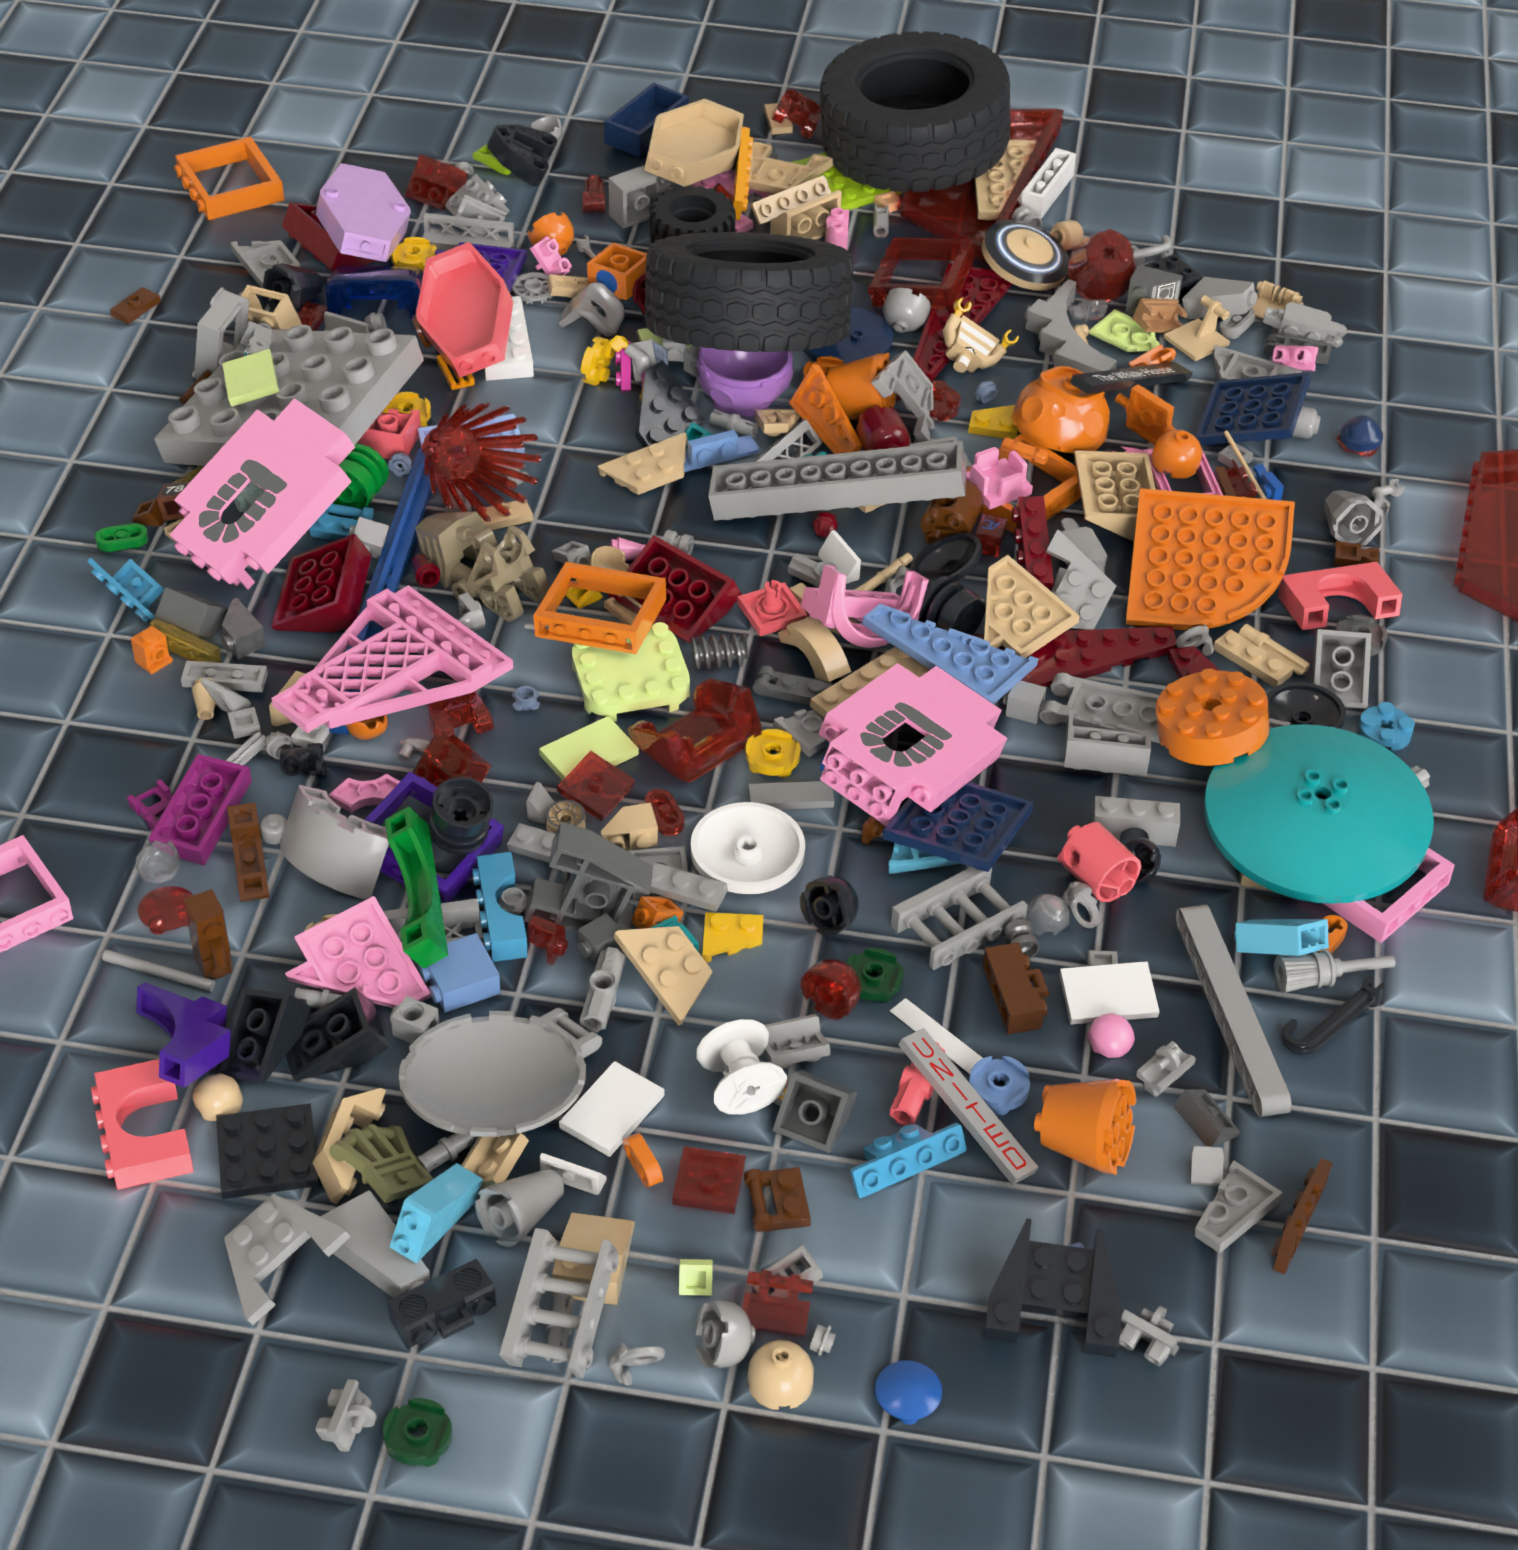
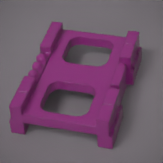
[127,779,173,831]

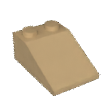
[552,1213,635,1305]

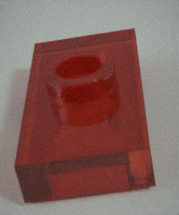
[297,302,329,331]

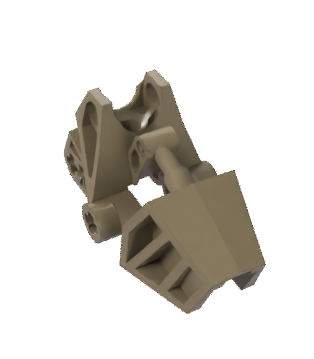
[415,511,550,622]

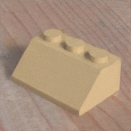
[770,190,841,240]

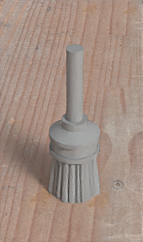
[1273,950,1395,993]

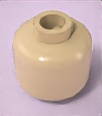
[1051,220,1084,250]

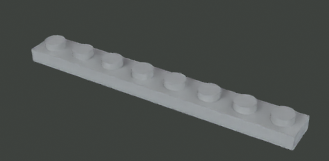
[507,823,728,912]

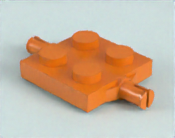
[1115,384,1177,445]

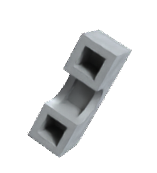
[1091,796,1180,847]

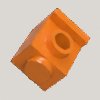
[131,625,173,675]

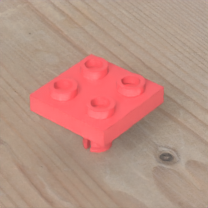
[737,580,807,636]

